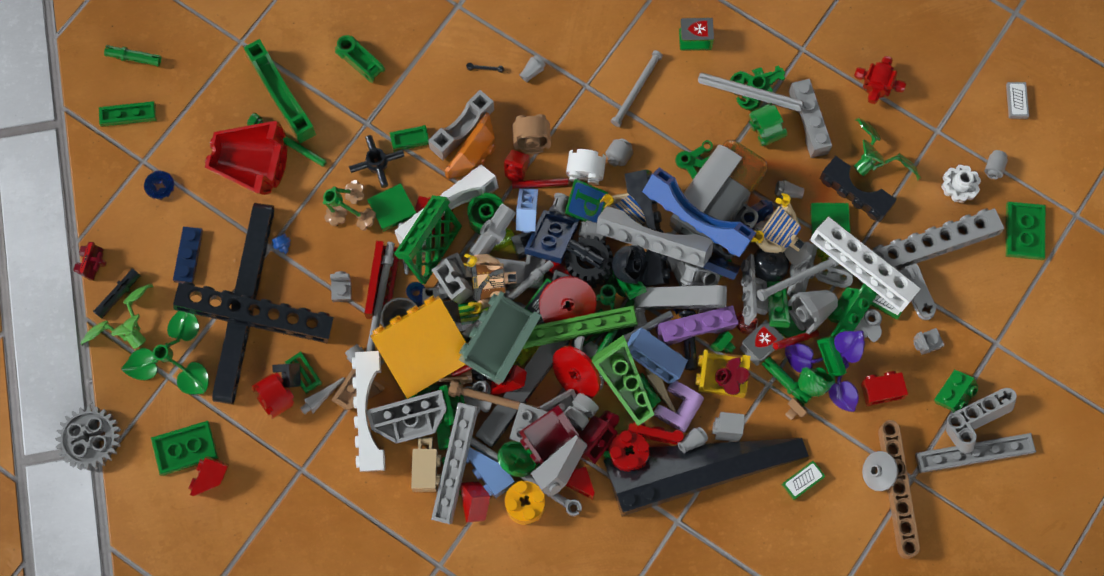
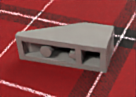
[531,435,587,497]

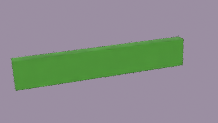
[523,305,638,349]

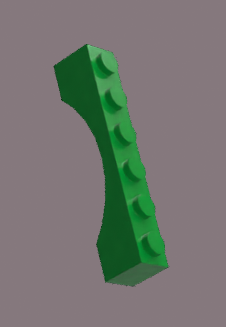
[243,39,316,144]

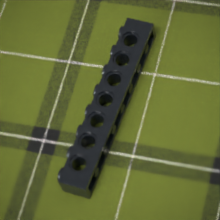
[173,282,334,344]

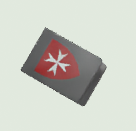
[740,320,784,366]

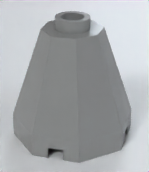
[788,290,838,334]

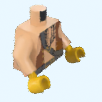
[463,254,517,314]

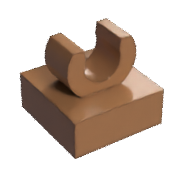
[785,398,809,420]

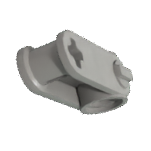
[898,263,936,320]

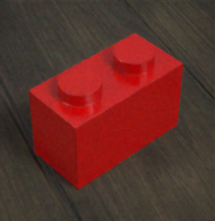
[861,371,908,407]

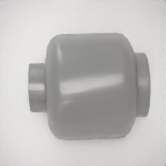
[605,138,633,167]

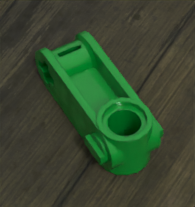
[335,35,385,83]

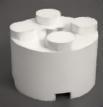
[566,149,606,185]

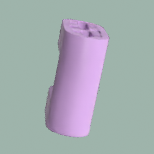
[654,381,704,432]

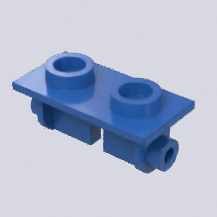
[744,200,774,224]

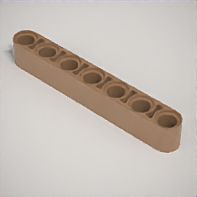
[878,420,920,559]

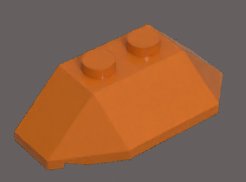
[445,112,496,179]

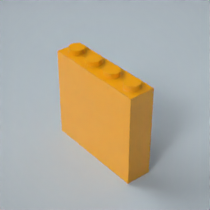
[370,295,466,399]

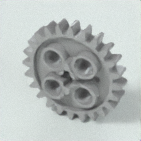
[55,406,122,471]

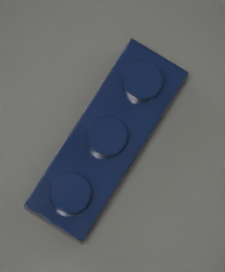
[173,226,203,283]

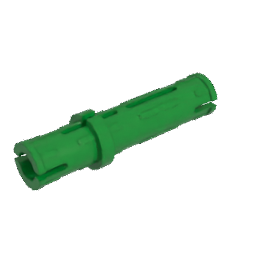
[104,45,162,67]
[761,356,812,406]

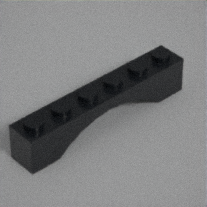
[625,170,671,288]

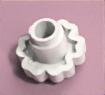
[941,165,981,203]

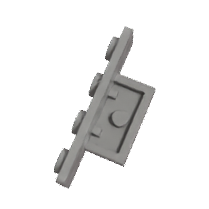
[741,254,768,325]

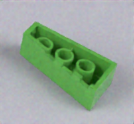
[591,335,654,426]

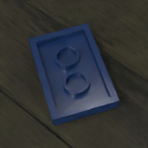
[525,210,580,264]

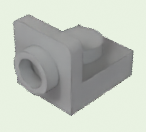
[330,271,352,302]
[913,328,944,355]

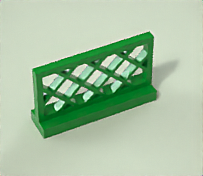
[394,195,462,284]

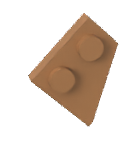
[332,369,385,411]

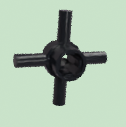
[349,135,405,188]

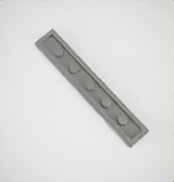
[431,402,479,524]
[915,433,1036,473]

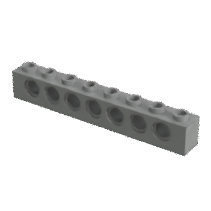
[859,208,1004,283]

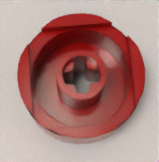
[251,372,294,419]

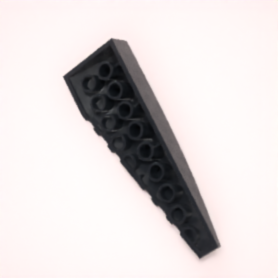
[603,438,809,516]

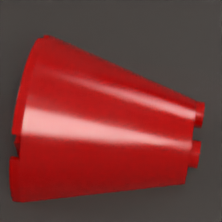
[205,121,288,195]

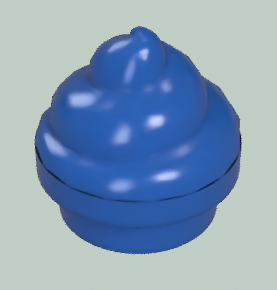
[272,233,291,254]

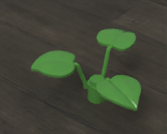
[81,283,153,349]

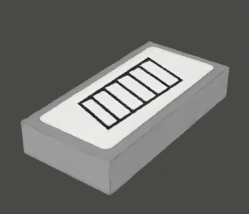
[1006,82,1029,119]

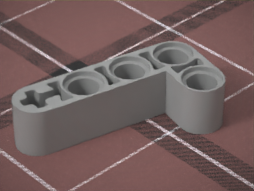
[946,388,1017,453]

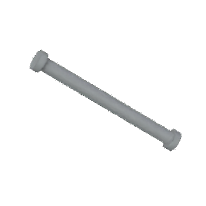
[611,50,663,127]
[757,257,839,301]

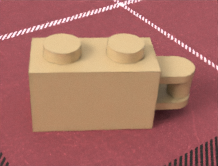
[411,437,441,492]

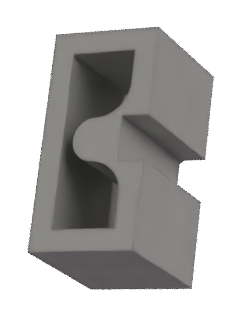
[432,258,474,304]
[712,412,745,442]

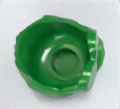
[798,367,835,397]

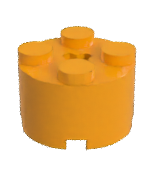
[505,481,545,525]

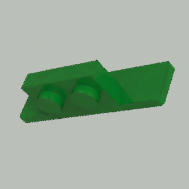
[827,284,877,339]

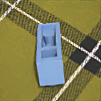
[516,188,538,233]

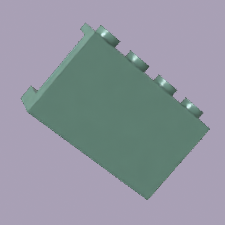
[459,291,541,385]

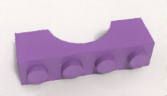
[656,305,738,346]

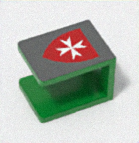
[679,18,714,51]

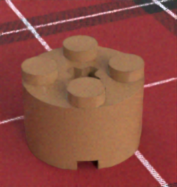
[513,114,551,154]

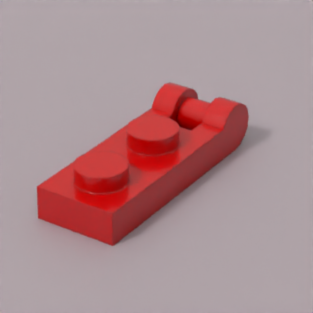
[628,422,684,446]

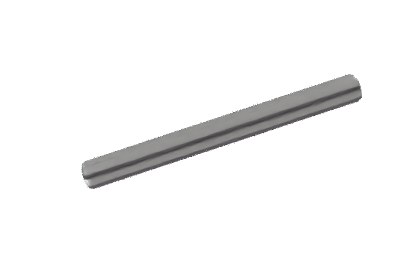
[698,73,804,111]

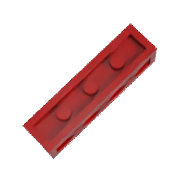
[364,240,399,319]

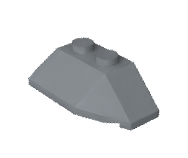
[366,390,447,443]

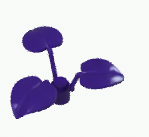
[785,330,865,412]

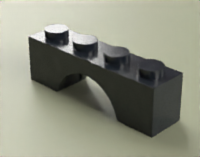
[819,155,897,222]

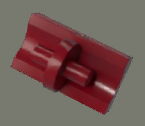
[73,242,107,281]

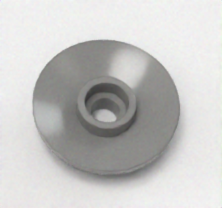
[862,451,898,491]

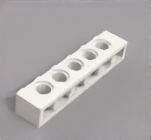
[810,217,920,312]

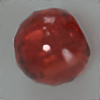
[736,311,758,334]

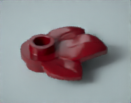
[715,357,750,395]

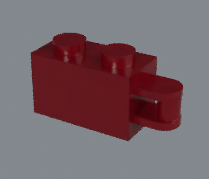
[579,410,619,464]

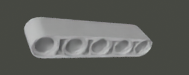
[634,285,727,310]

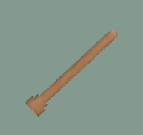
[448,380,541,410]

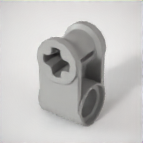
[680,262,720,286]

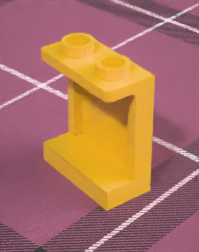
[695,350,751,398]

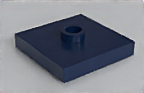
[699,255,741,280]

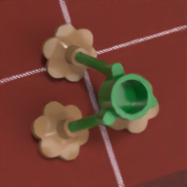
[323,180,376,231]

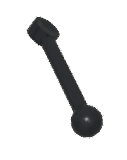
[466,63,504,73]

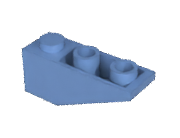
[466,447,515,499]

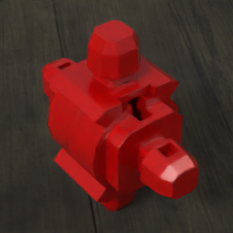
[854,56,906,104]

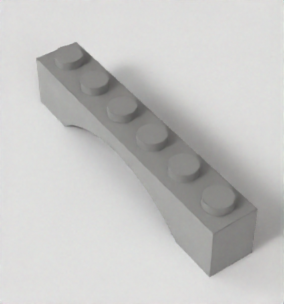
[596,206,714,267]

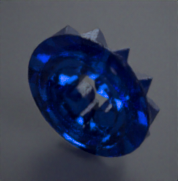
[144,171,175,200]

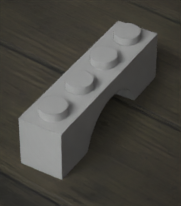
[789,79,832,158]
[428,90,494,160]

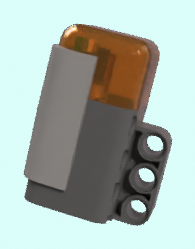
[670,140,768,260]

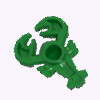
[730,66,785,110]

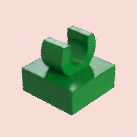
[709,331,736,354]

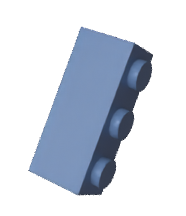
[627,327,688,384]

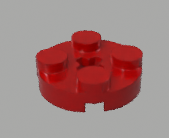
[610,431,649,472]

